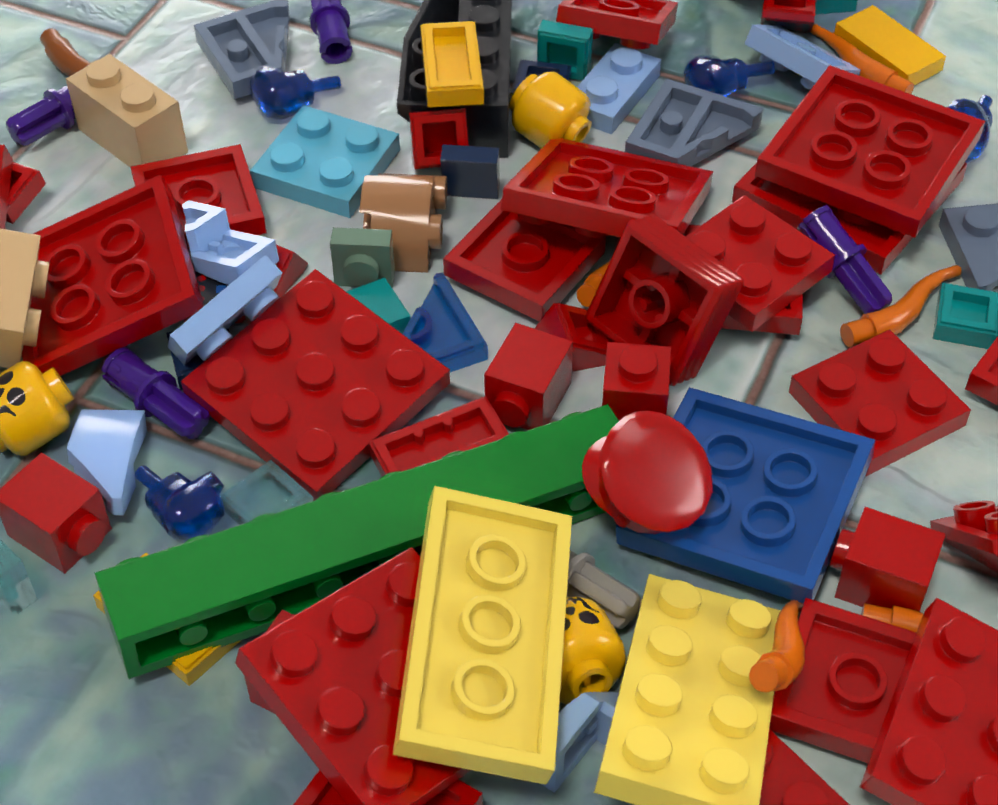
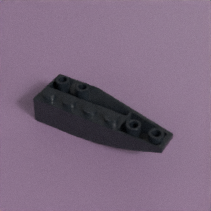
[397,0,512,158]

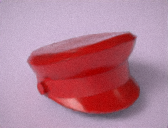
[582,411,713,534]

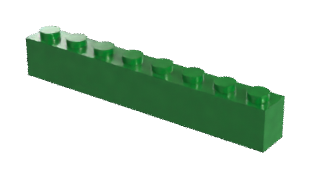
[95,404,619,680]

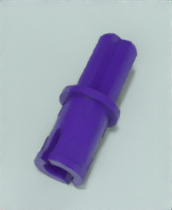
[310,0,353,64]
[6,86,76,146]
[797,205,893,314]
[102,348,210,439]

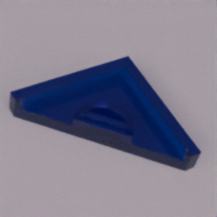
[403,272,488,372]

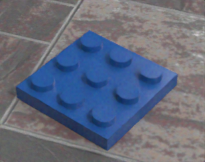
[616,387,875,604]

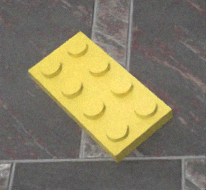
[393,486,572,785]
[594,574,781,805]

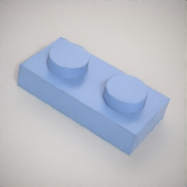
[744,25,861,90]
[577,43,661,135]
[168,254,283,365]

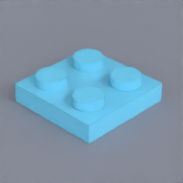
[250,105,400,218]

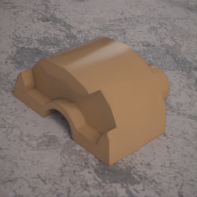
[359,173,447,273]

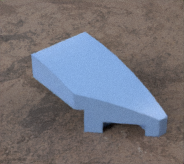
[183,200,280,285]
[67,409,147,515]
[541,692,618,793]

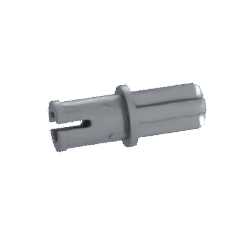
[567,550,641,629]

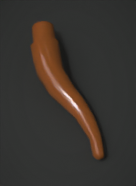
[40,28,90,76]

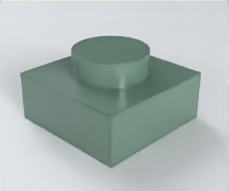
[330,227,395,288]

